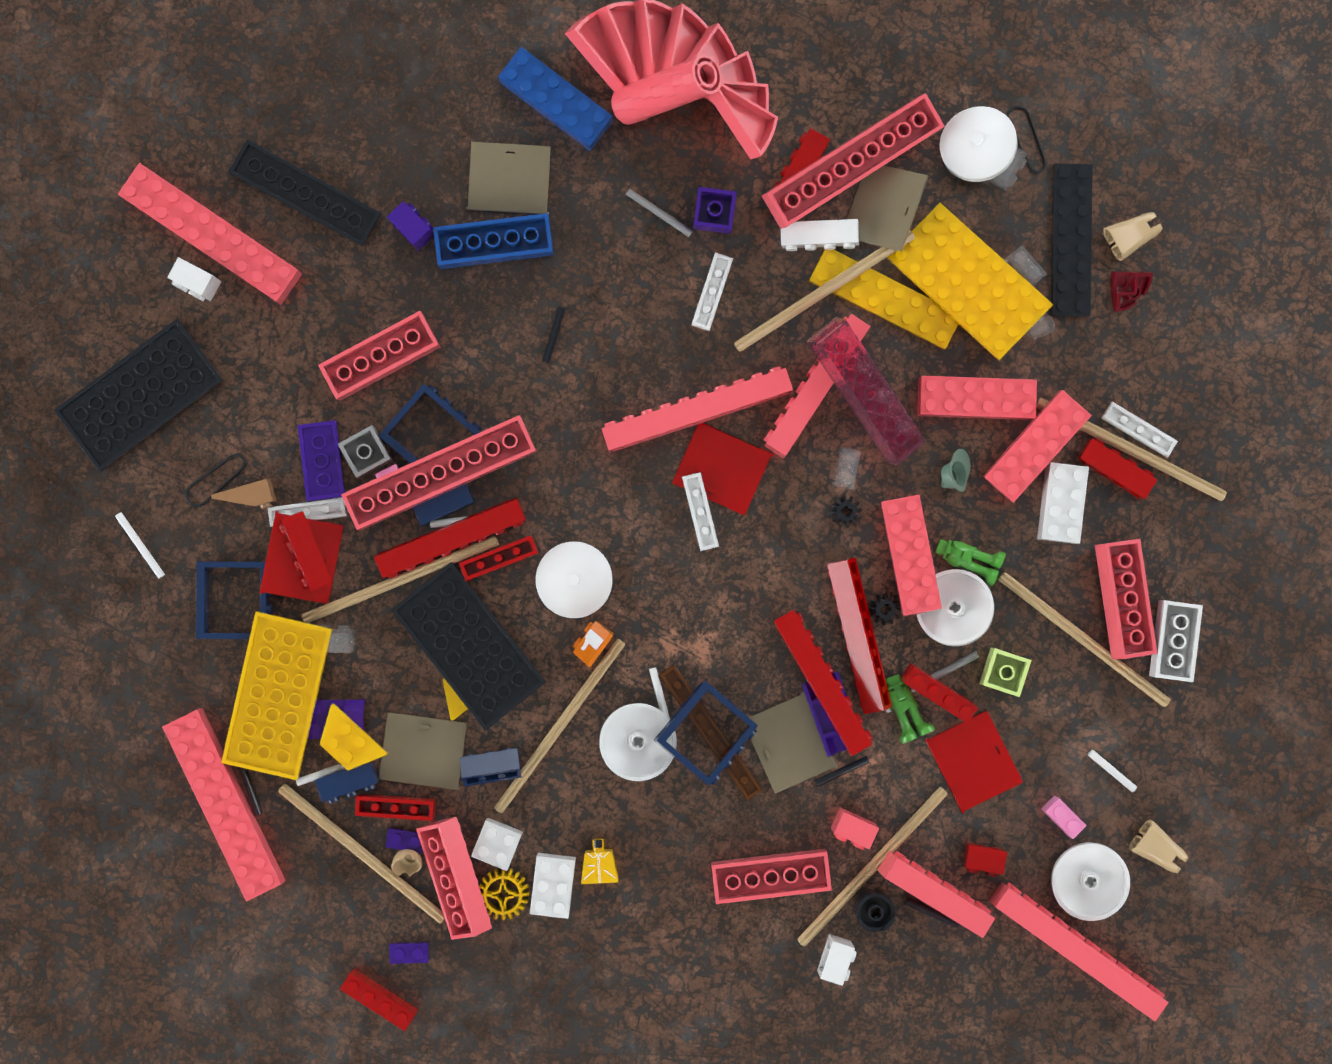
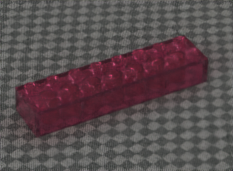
[806,317,926,465]

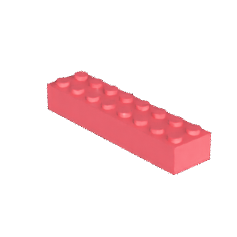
[764,314,871,458]

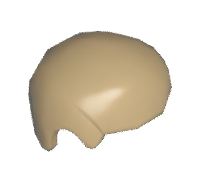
[391,849,423,876]

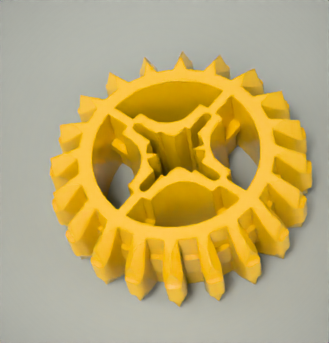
[479,868,530,920]

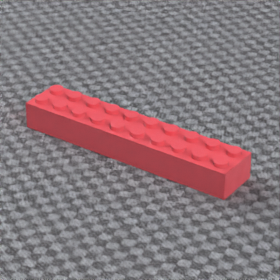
[761,93,945,229]
[118,163,302,305]
[601,366,793,453]
[341,415,537,531]
[162,708,286,901]
[989,882,1169,1021]

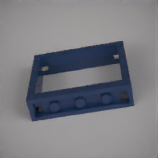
[379,384,482,463]
[196,562,273,639]
[654,681,758,786]

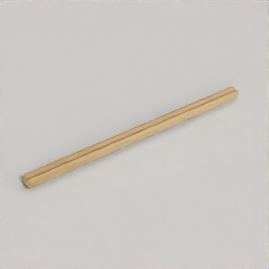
[734,230,914,352]
[1036,398,1227,501]
[302,536,499,623]
[998,572,1171,707]
[494,639,625,814]
[278,784,445,924]
[797,787,948,947]

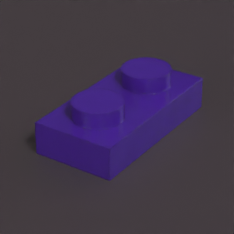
[385,827,424,853]
[389,942,429,964]

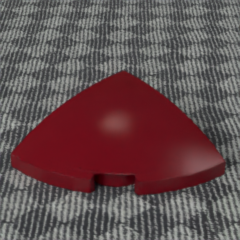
[1111,271,1153,312]

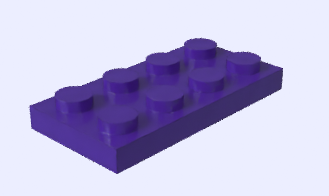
[297,420,345,501]

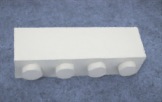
[781,219,859,251]

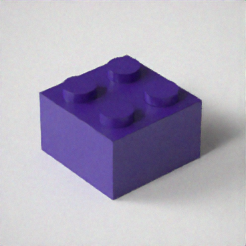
[693,187,737,234]
[387,201,434,252]

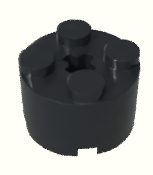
[854,889,895,932]

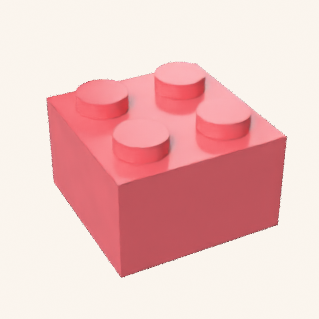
[831,807,879,850]

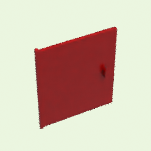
[672,423,774,516]
[259,511,343,604]
[925,710,1023,814]

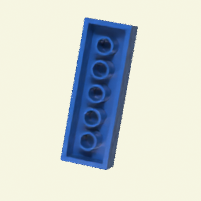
[498,47,613,151]
[433,213,554,269]

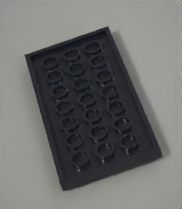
[54,319,224,472]
[391,562,547,731]

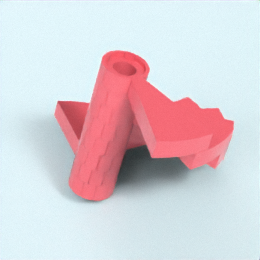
[565,0,778,159]

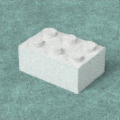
[530,853,576,919]

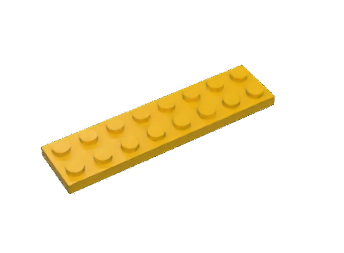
[809,249,958,350]

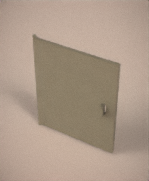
[466,142,551,215]
[847,166,929,252]
[743,691,838,794]
[379,712,467,791]

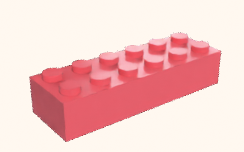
[318,311,441,401]
[917,376,1037,420]
[982,390,1092,503]
[881,495,942,617]
[1095,539,1158,659]
[416,817,492,940]
[711,848,832,904]
[878,850,995,938]

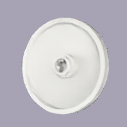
[940,106,1018,182]
[536,542,612,618]
[917,569,994,646]
[599,703,677,781]
[1051,842,1130,921]

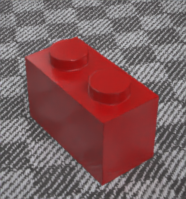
[962,842,1007,877]

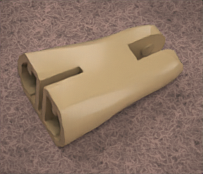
[1103,212,1163,261]
[1129,820,1189,873]

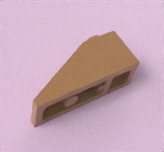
[211,479,277,509]

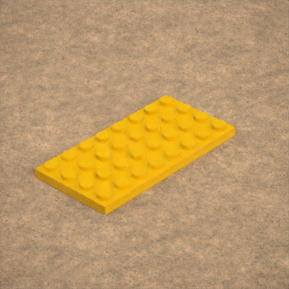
[887,203,1053,361]
[221,611,333,780]

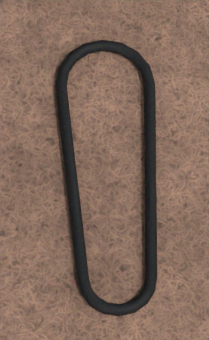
[1006,106,1047,173]
[185,454,246,507]

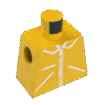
[581,838,619,884]

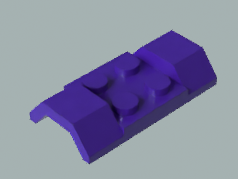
[802,671,847,757]
[308,699,365,739]

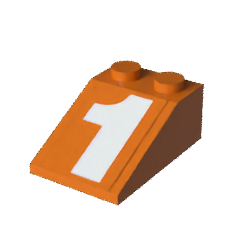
[572,621,614,667]

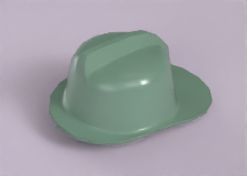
[941,449,971,492]

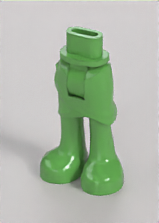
[935,539,1006,586]
[886,674,935,744]

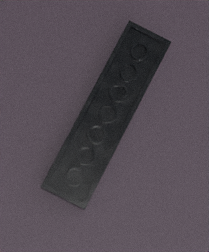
[228,139,381,247]
[1051,163,1093,317]

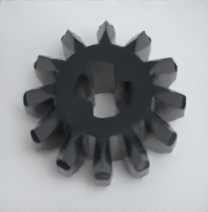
[829,495,862,528]
[868,593,901,626]

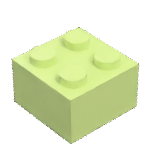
[979,648,1032,697]

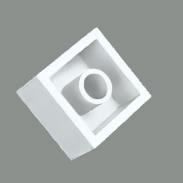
[167,257,222,302]
[471,818,523,871]
[817,934,856,986]

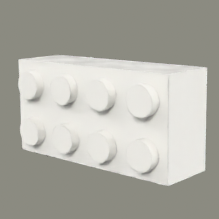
[1037,462,1089,544]
[1149,600,1203,682]

